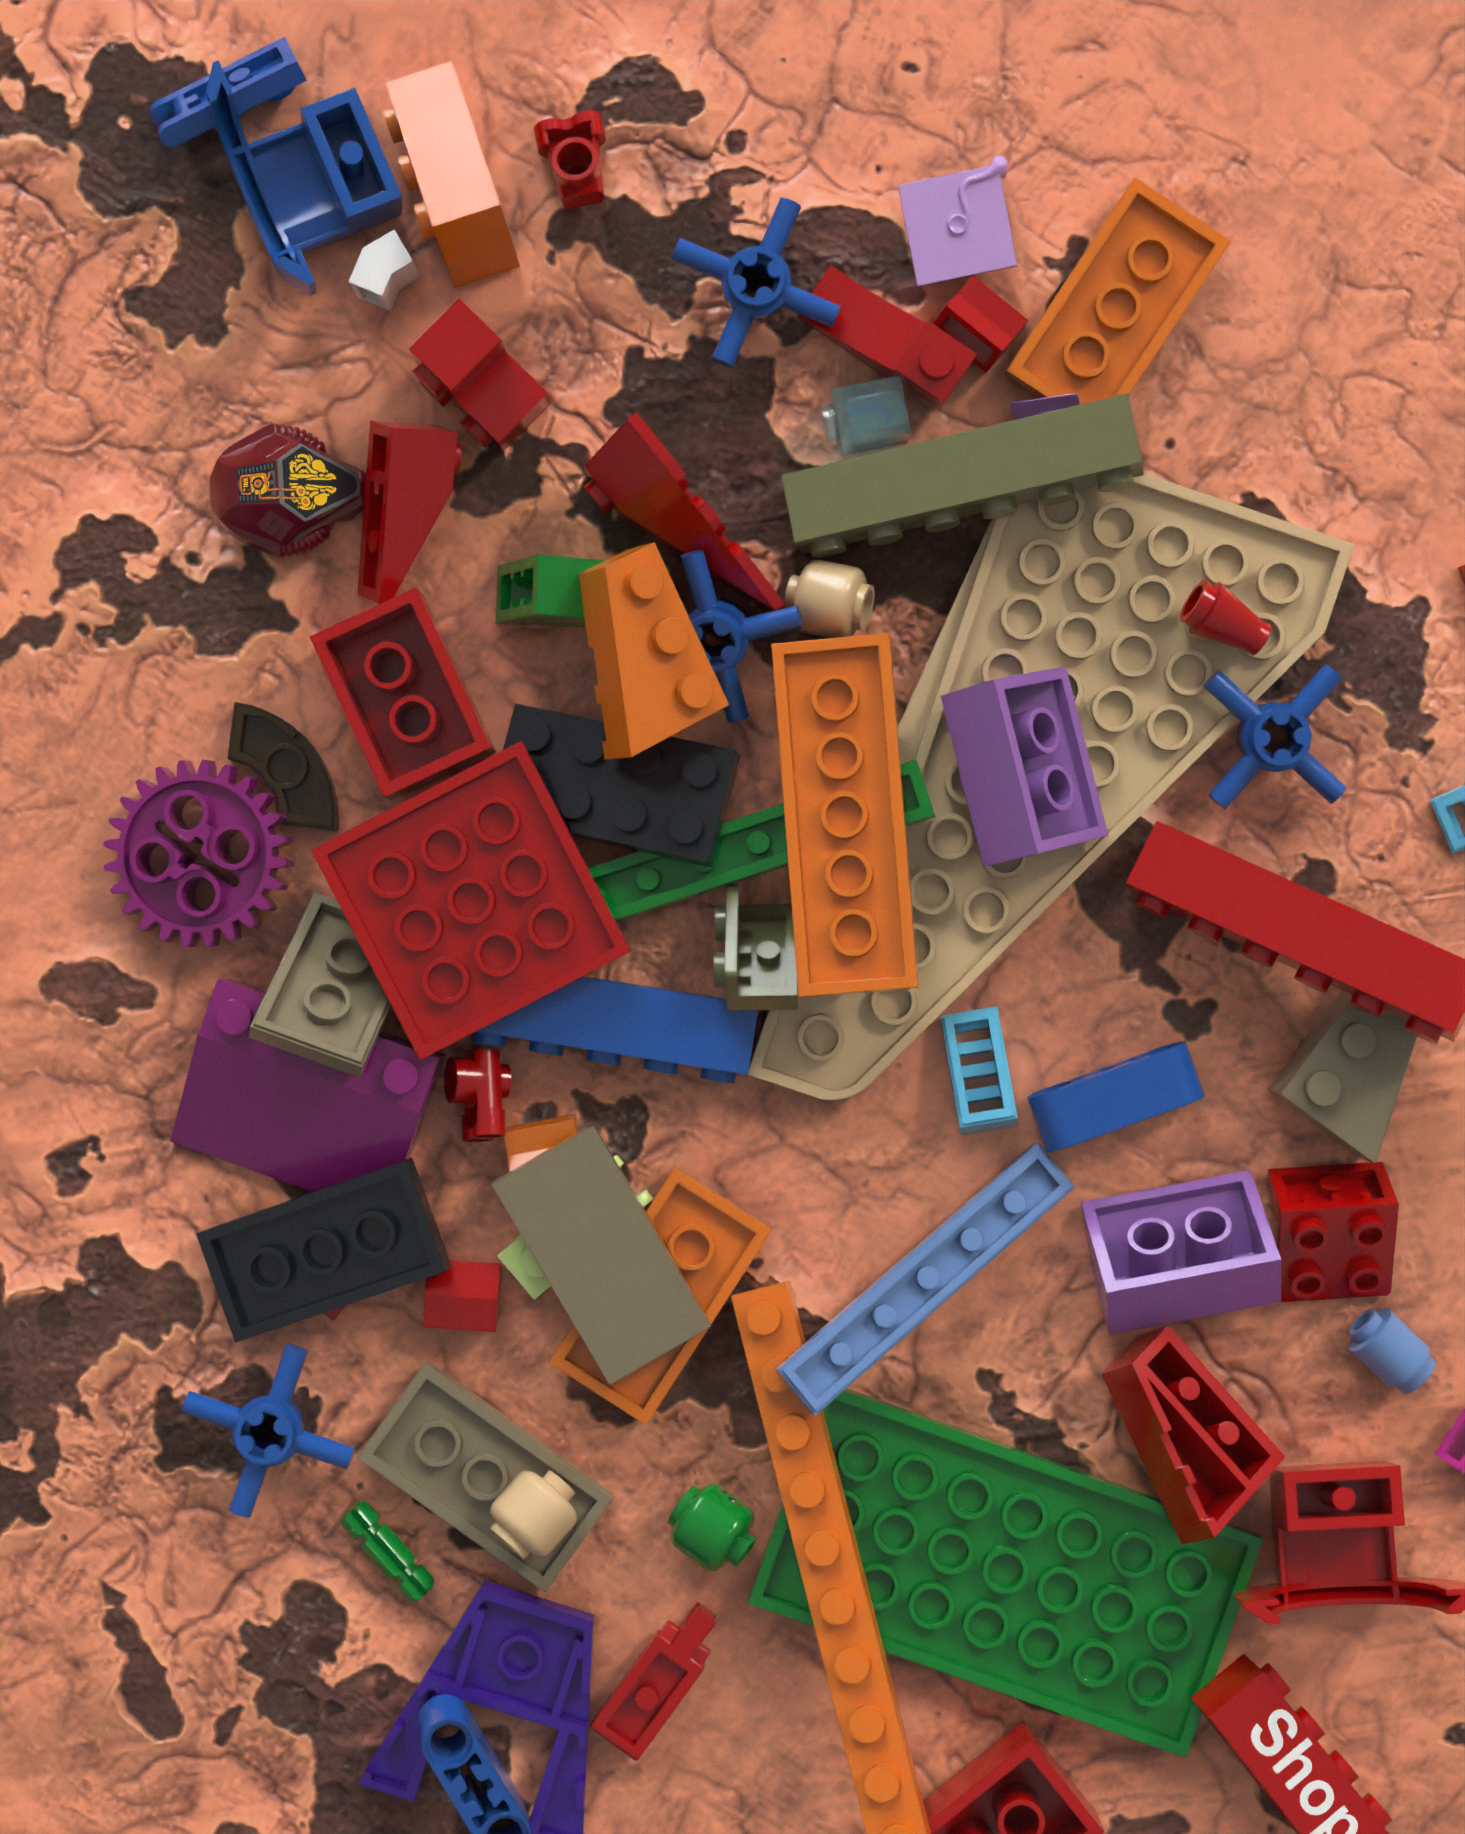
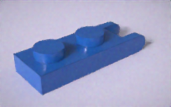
[150,37,307,147]

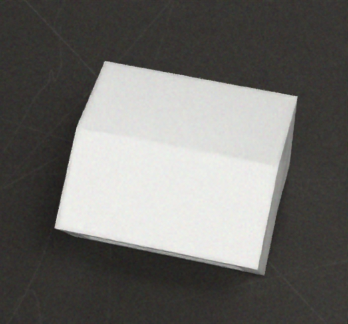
[349,230,421,312]

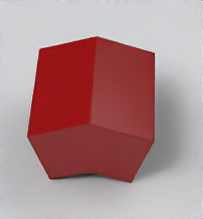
[933,275,1029,373]
[423,1260,502,1332]

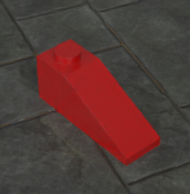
[357,420,461,604]

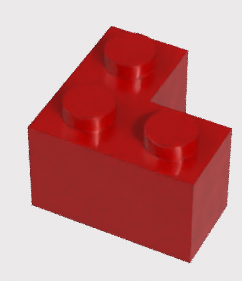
[409,298,552,452]

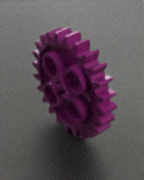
[103,759,294,948]

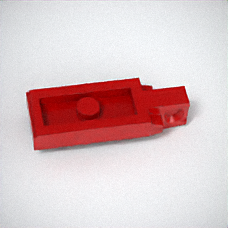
[589,1602,716,1762]

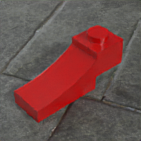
[797,265,977,411]

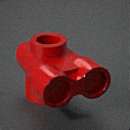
[533,110,606,210]
[444,1049,512,1142]

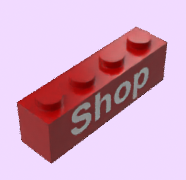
[1191,1653,1392,1834]

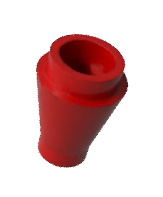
[1180,580,1272,656]

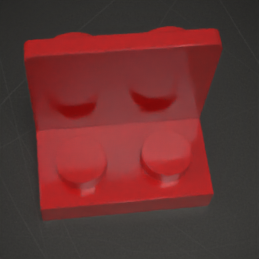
[1267,1162,1399,1302]

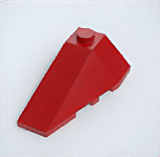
[584,412,785,613]

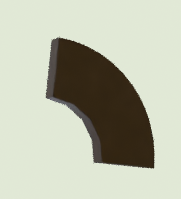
[227,702,338,831]

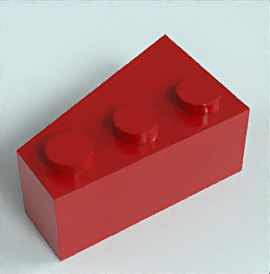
[1101,1325,1285,1544]

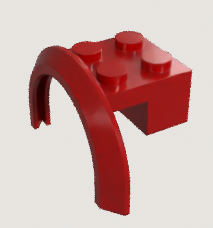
[1234,1461,1465,1624]

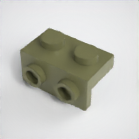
[714,885,798,1011]

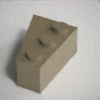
[1268,990,1417,1164]

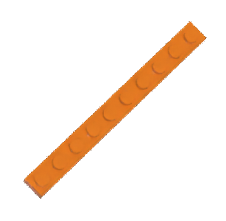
[731,1280,931,1834]

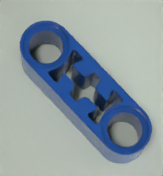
[1027,1041,1205,1152]
[418,1694,531,1834]

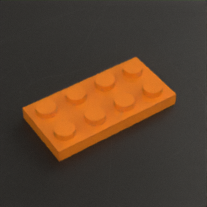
[1004,177,1231,404]
[549,1166,772,1425]

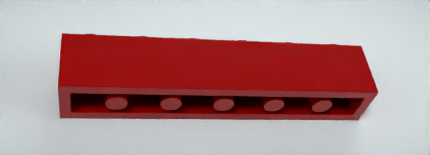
[1126,821,1465,1044]

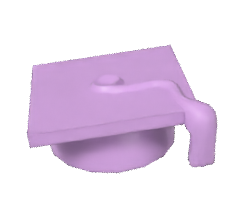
[898,156,1017,287]

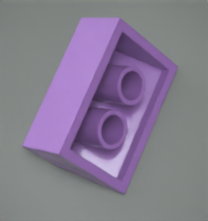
[941,666,1108,867]
[1081,1170,1281,1335]

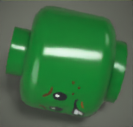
[667,1484,757,1572]

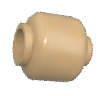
[785,560,875,638]
[490,1470,577,1560]

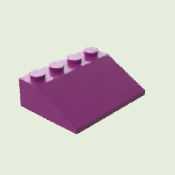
[170,978,446,1192]

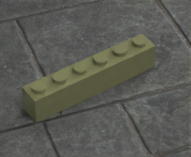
[781,393,1144,558]

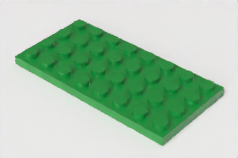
[748,1388,1263,1758]

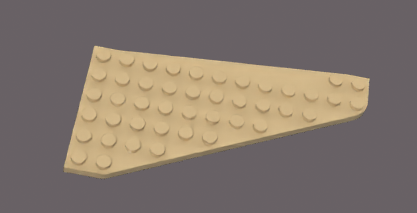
[748,473,1355,1100]

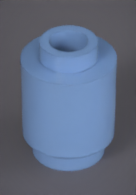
[1348,1308,1436,1394]

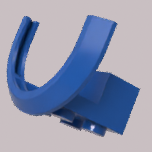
[206,60,402,296]

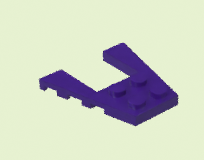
[359,1580,594,1834]

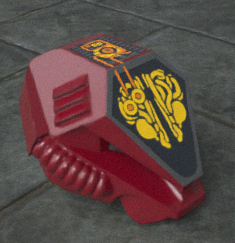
[209,422,366,558]

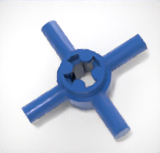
[672,197,841,368]
[681,550,803,723]
[1203,664,1347,810]
[182,1344,355,1517]

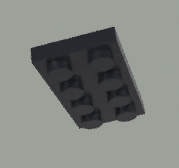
[503,703,740,867]
[196,1157,452,1343]

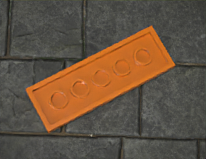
[771,633,919,998]

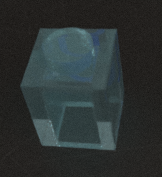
[821,376,911,456]

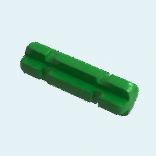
[341,1501,435,1603]

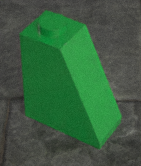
[495,554,669,627]

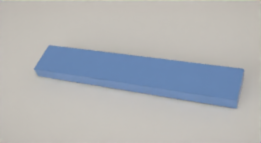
[774,1143,1075,1416]

